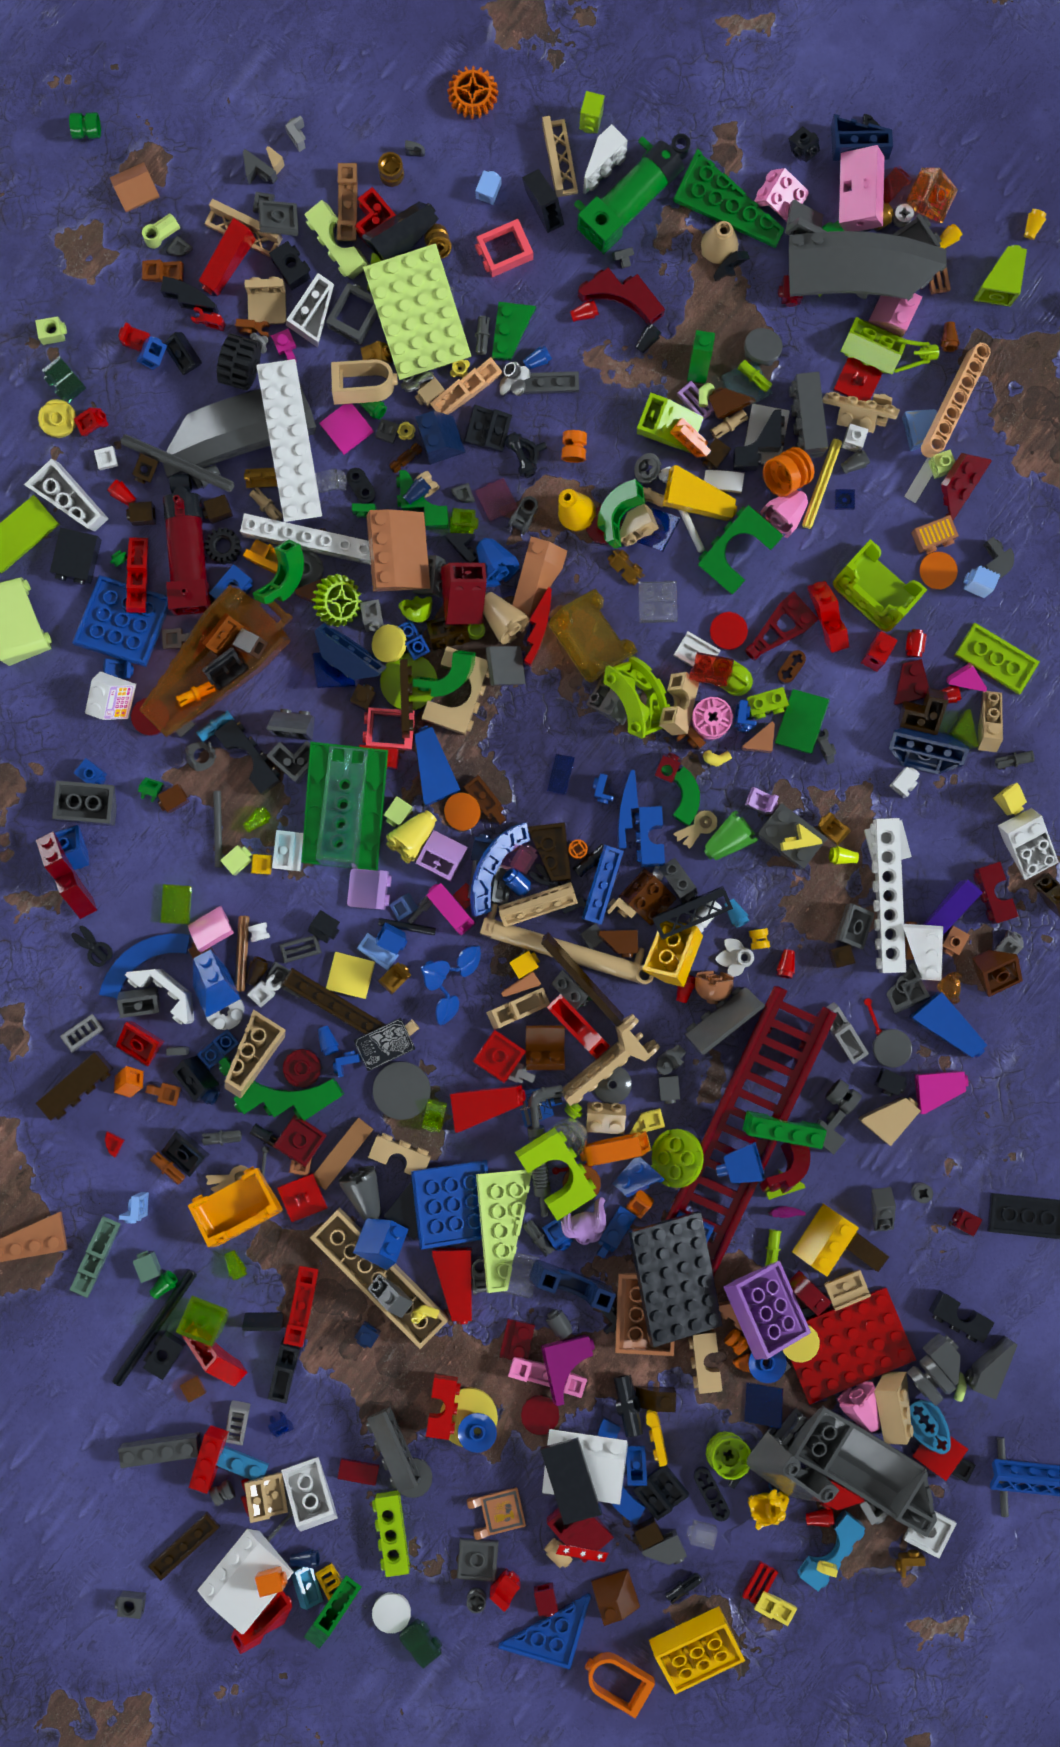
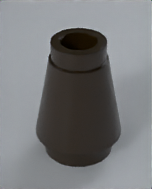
[245,956,269,986]

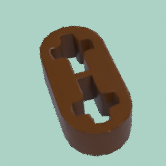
[777,650,806,684]

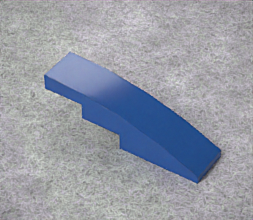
[618,770,638,849]

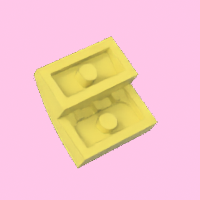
[326,952,375,999]

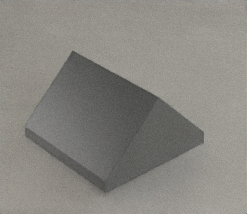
[835,903,875,949]

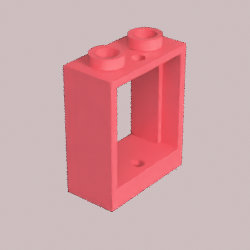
[475,219,533,277]
[363,707,415,751]

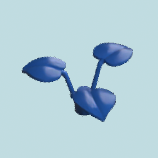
[420,945,481,1026]

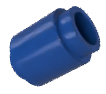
[503,868,531,896]

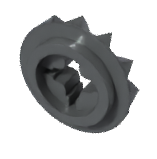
[634,453,663,484]

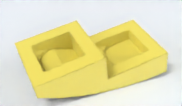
[754,1591,797,1626]

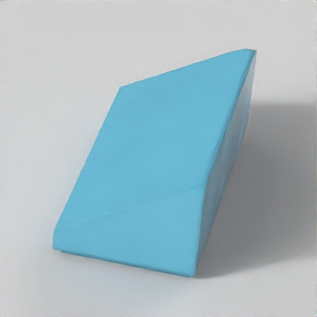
[291,1567,323,1610]

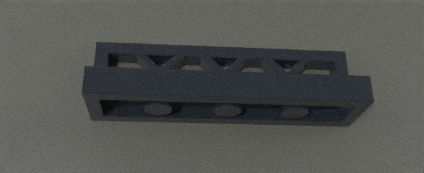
[652,886,733,940]

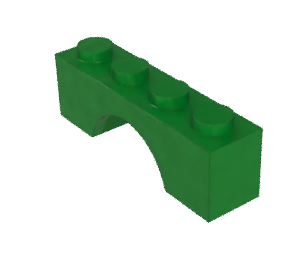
[742,1110,827,1149]

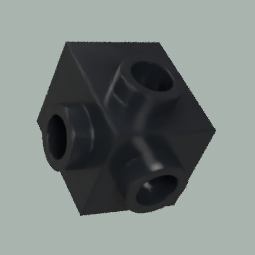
[788,126,820,162]

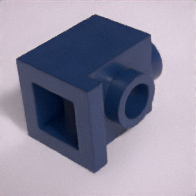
[354,1321,381,1348]

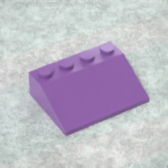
[724,1261,811,1359]

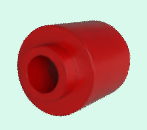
[905,629,927,658]

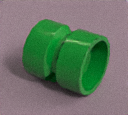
[69,112,101,139]

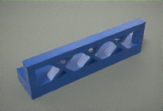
[582,845,624,925]
[989,1459,1060,1496]

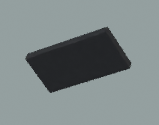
[987,1193,1060,1239]
[540,1437,602,1525]

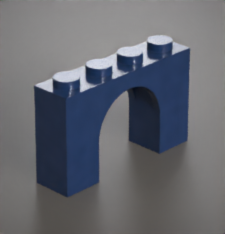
[529,1259,616,1313]

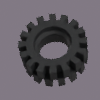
[205,528,241,565]

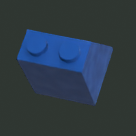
[193,949,241,1017]

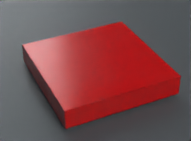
[473,1029,526,1083]

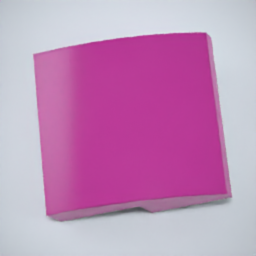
[319,403,374,455]

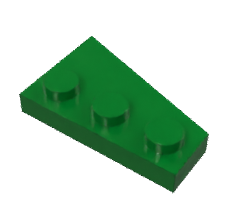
[492,302,536,361]

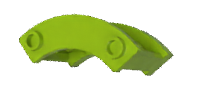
[603,656,670,739]

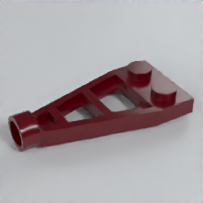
[745,591,819,661]

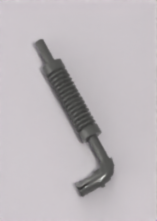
[527,1085,563,1217]

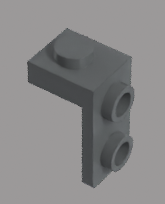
[660,858,698,903]

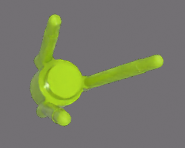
[894,338,939,373]

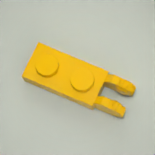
[646,1410,668,1467]

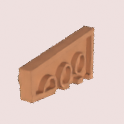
[0,1211,68,1262]

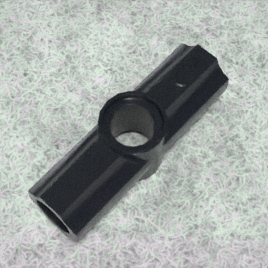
[613,1375,643,1437]

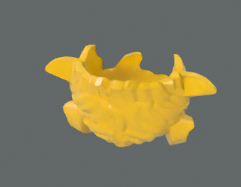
[748,1489,789,1530]

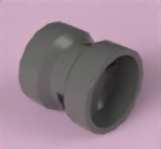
[209,1479,236,1506]
[466,1587,486,1613]

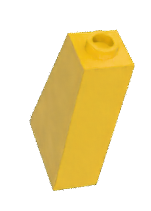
[662,465,737,521]

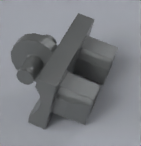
[656,1045,686,1075]

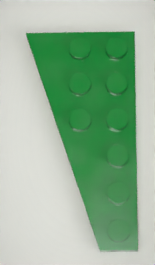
[673,148,784,248]

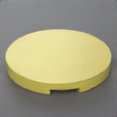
[440,1387,498,1447]

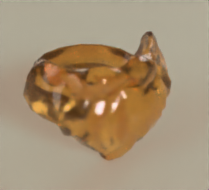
[937,972,962,1004]

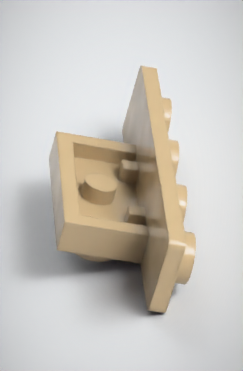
[823,392,900,433]

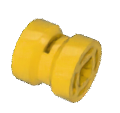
[749,928,770,950]

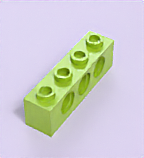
[372,1490,410,1577]

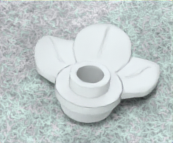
[715,939,754,977]

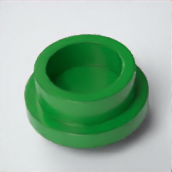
[110,550,127,567]

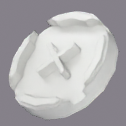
[372,1592,411,1633]

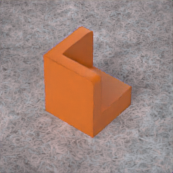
[114,1066,144,1097]

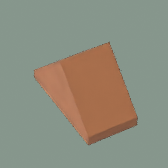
[741,721,775,753]

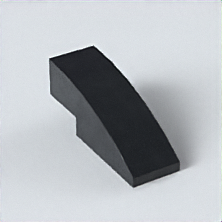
[160,276,219,314]
[268,1337,301,1404]

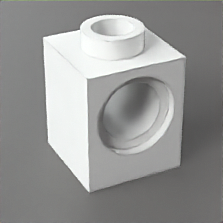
[841,424,868,452]

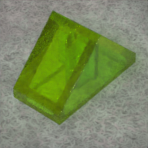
[948,709,978,749]

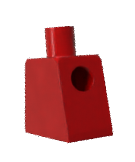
[861,631,898,672]

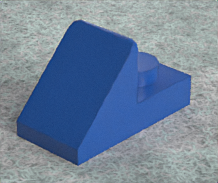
[626,1446,647,1486]

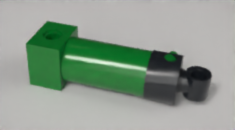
[574,133,691,255]

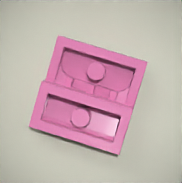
[188,906,234,953]

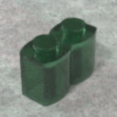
[42,356,86,402]
[399,1618,442,1668]

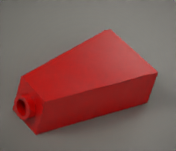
[199,218,256,296]
[450,1085,526,1133]
[432,1248,472,1324]

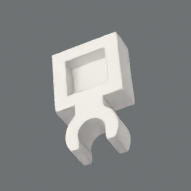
[247,974,282,1007]

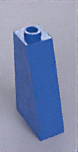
[415,726,461,806]
[909,992,987,1058]

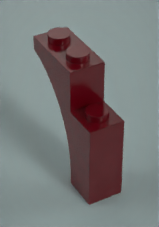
[578,267,665,325]
[36,832,97,919]

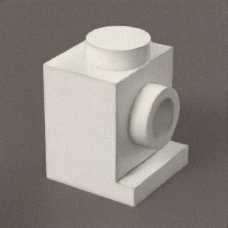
[890,767,920,798]

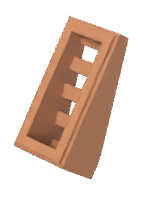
[501,972,541,997]

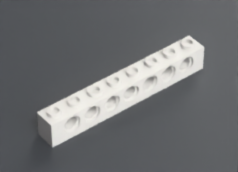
[240,513,371,565]
[870,818,906,973]

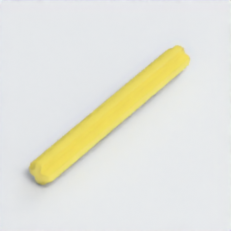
[802,438,842,529]

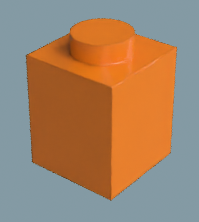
[255,1566,288,1597]

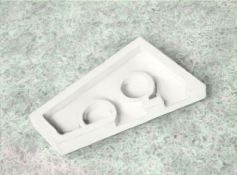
[903,924,943,981]

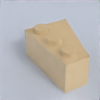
[874,1372,913,1445]

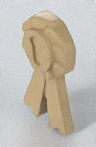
[673,810,717,849]
[206,1165,248,1193]

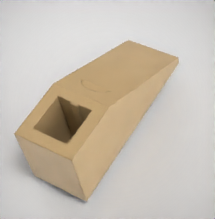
[978,691,1003,752]

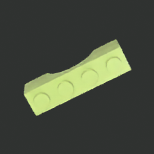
[304,200,370,280]

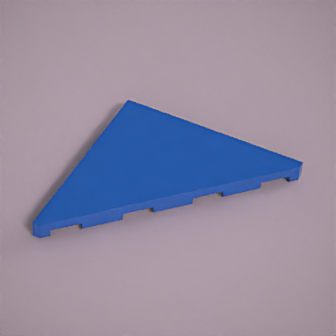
[498,1593,591,1669]

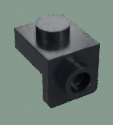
[562,897,587,914]
[601,1304,617,1335]

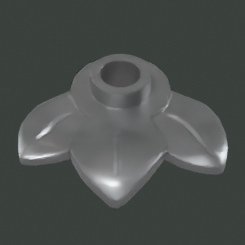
[500,362,531,396]
[401,371,434,392]

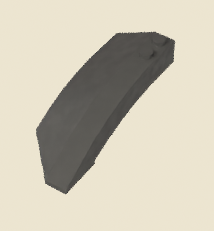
[789,231,947,301]
[163,386,316,478]
[787,1406,937,1537]

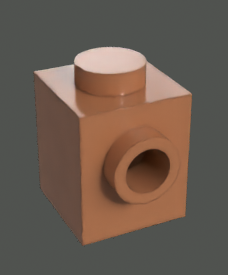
[943,926,970,957]

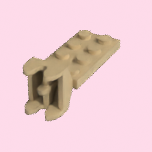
[562,1014,660,1106]

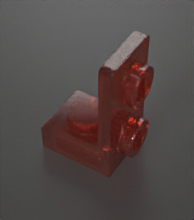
[883,166,913,203]

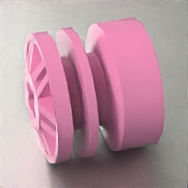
[690,697,733,741]

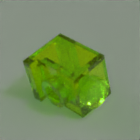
[450,508,479,534]

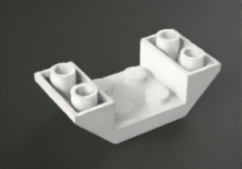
[125,969,194,1025]

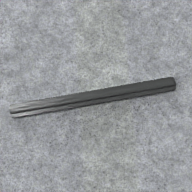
[121,434,235,492]

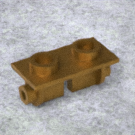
[244,468,278,488]
[607,549,645,586]

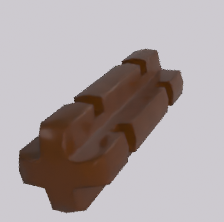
[389,443,423,473]

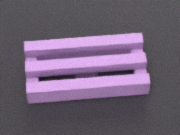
[677,381,715,422]

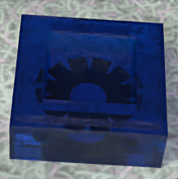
[835,489,855,510]

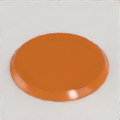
[920,552,958,589]
[444,793,481,831]

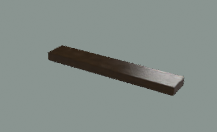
[541,932,624,1027]
[282,968,386,1035]

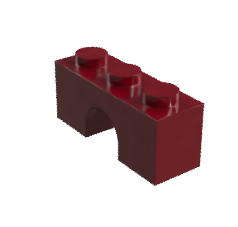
[973,862,1019,924]

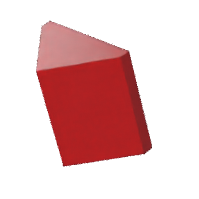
[116,1021,164,1066]

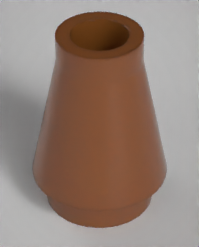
[940,321,960,352]

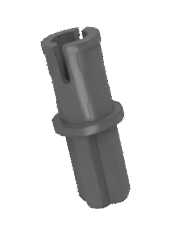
[475,316,490,355]
[995,750,1035,769]
[202,1130,242,1146]
[523,1220,555,1257]

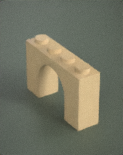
[422,646,489,735]

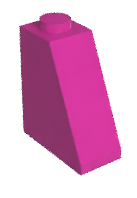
[426,883,476,936]
[914,1071,968,1114]

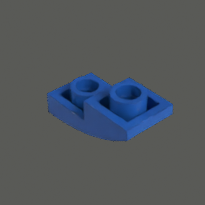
[398,620,431,661]
[197,1029,239,1070]

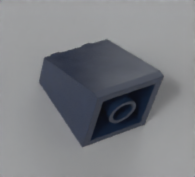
[415,410,466,465]

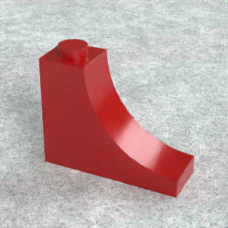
[182,1321,248,1387]

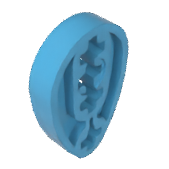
[910,1400,951,1454]

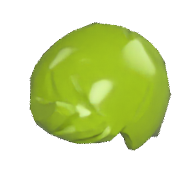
[398,596,432,623]

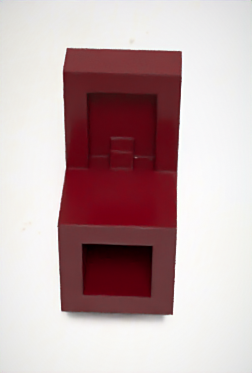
[789,1270,832,1316]

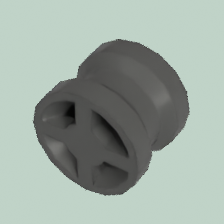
[911,1182,933,1203]

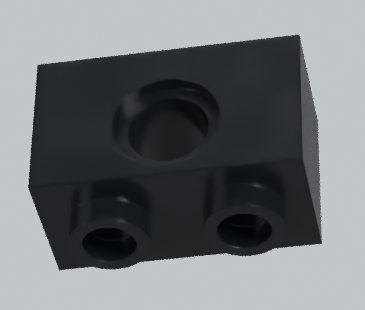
[269,241,311,291]
[143,1331,186,1380]

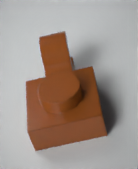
[235,319,270,337]
[145,1082,182,1106]

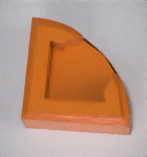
[732,1352,750,1373]

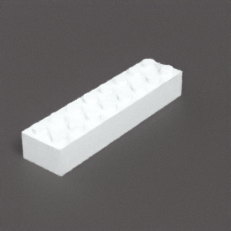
[257,359,322,522]

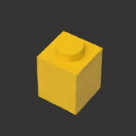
[509,951,540,979]

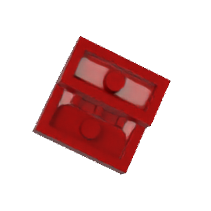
[913,1425,969,1481]

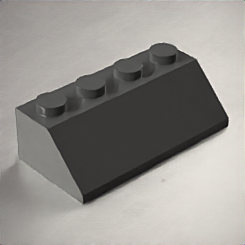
[366,1406,422,1493]

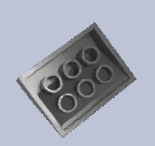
[684,986,765,1055]

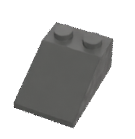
[267,709,315,740]
[965,1336,1018,1400]

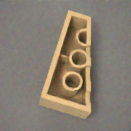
[225,1009,286,1099]

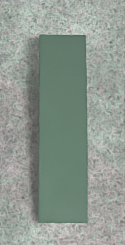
[70,1216,121,1299]

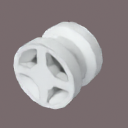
[892,204,914,228]
[248,923,270,942]

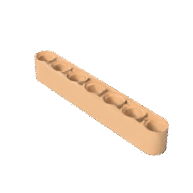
[921,343,991,458]

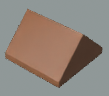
[110,162,160,212]

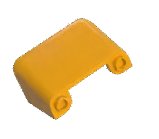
[188,1167,283,1247]

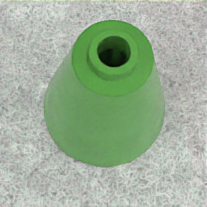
[704,810,759,861]

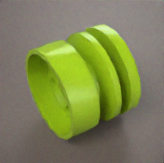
[705,1431,751,1480]

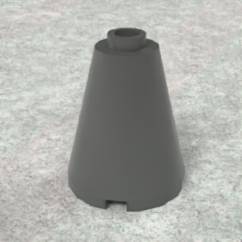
[339,1166,381,1221]

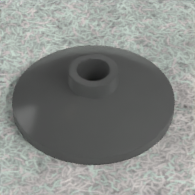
[594,1066,632,1104]

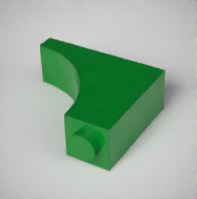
[304,1575,362,1649]

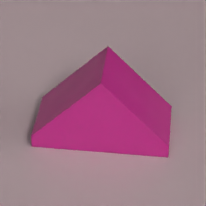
[946,663,987,692]

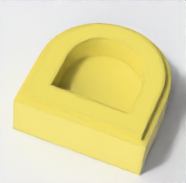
[816,1561,838,1578]

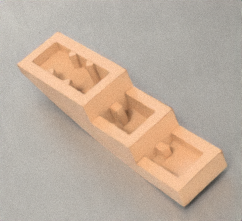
[430,357,503,415]

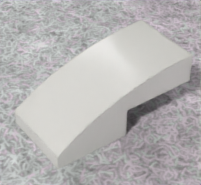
[704,470,744,493]

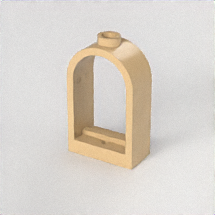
[331,359,398,405]

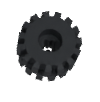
[217,333,261,391]

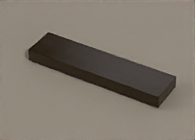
[148,1512,220,1581]

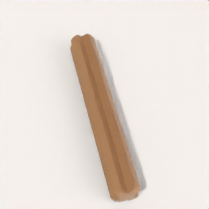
[235,916,249,992]

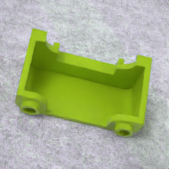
[833,539,927,632]

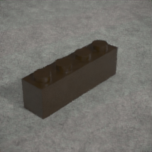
[36,1051,113,1121]

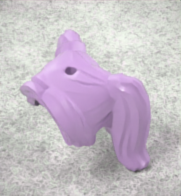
[561,1197,606,1245]

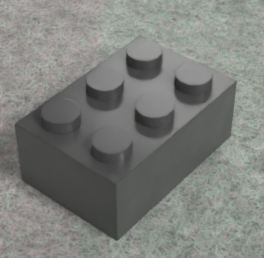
[756,803,827,870]

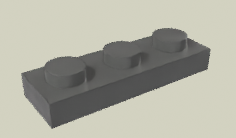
[523,371,579,394]

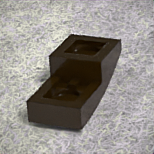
[846,1232,889,1272]

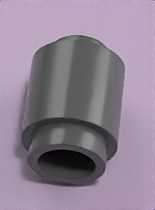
[546,1309,573,1339]

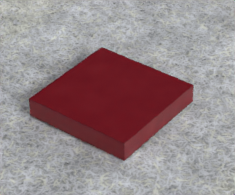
[273,1114,327,1168]

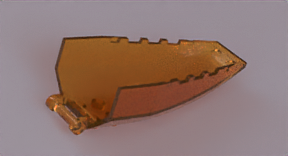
[139,585,293,737]

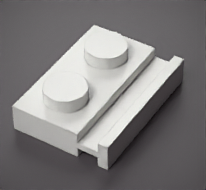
[673,631,721,675]
[272,830,303,872]

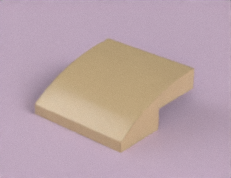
[244,1472,288,1523]

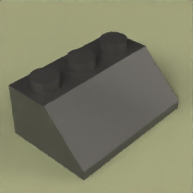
[52,781,117,826]

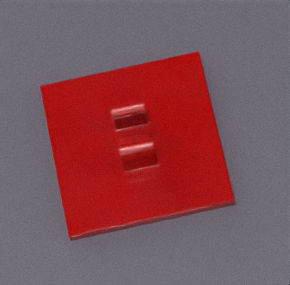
[833,357,882,401]
[277,1173,328,1222]

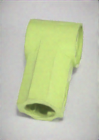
[142,213,180,249]

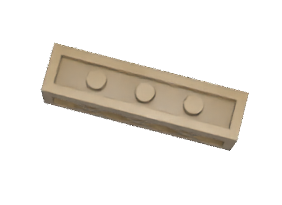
[542,116,578,197]
[204,199,283,257]
[498,882,578,927]

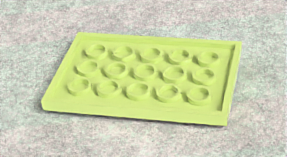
[363,243,472,380]

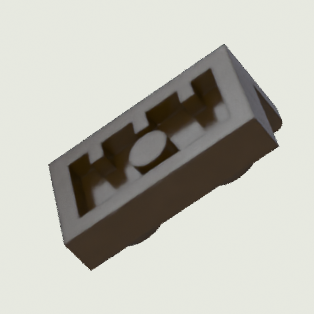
[426,617,470,650]

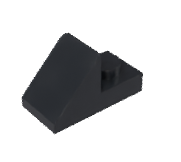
[445,533,477,563]

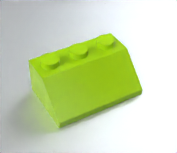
[840,317,906,375]

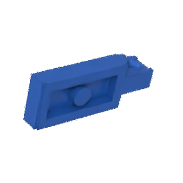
[597,1205,637,1259]

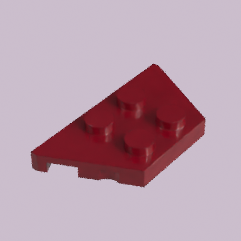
[941,453,992,520]

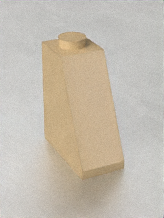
[858,1097,921,1146]

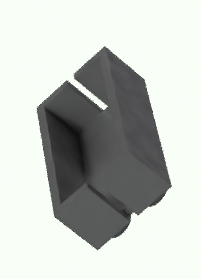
[789,372,828,458]

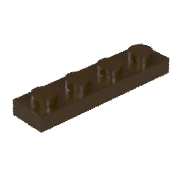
[400,659,413,738]

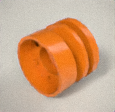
[763,447,815,497]

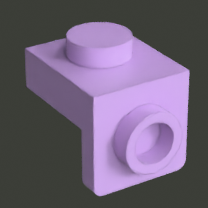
[745,787,779,814]

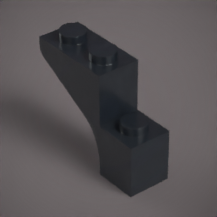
[733,409,785,471]

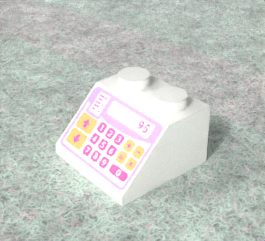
[85,672,136,720]

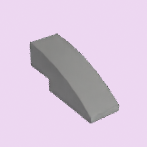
[826,1002,869,1064]

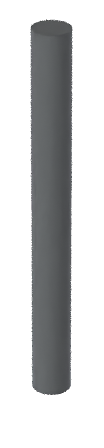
[213,791,223,868]
[997,1437,1009,1517]

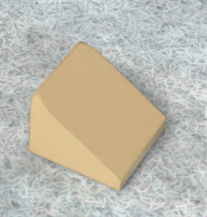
[266,146,285,174]

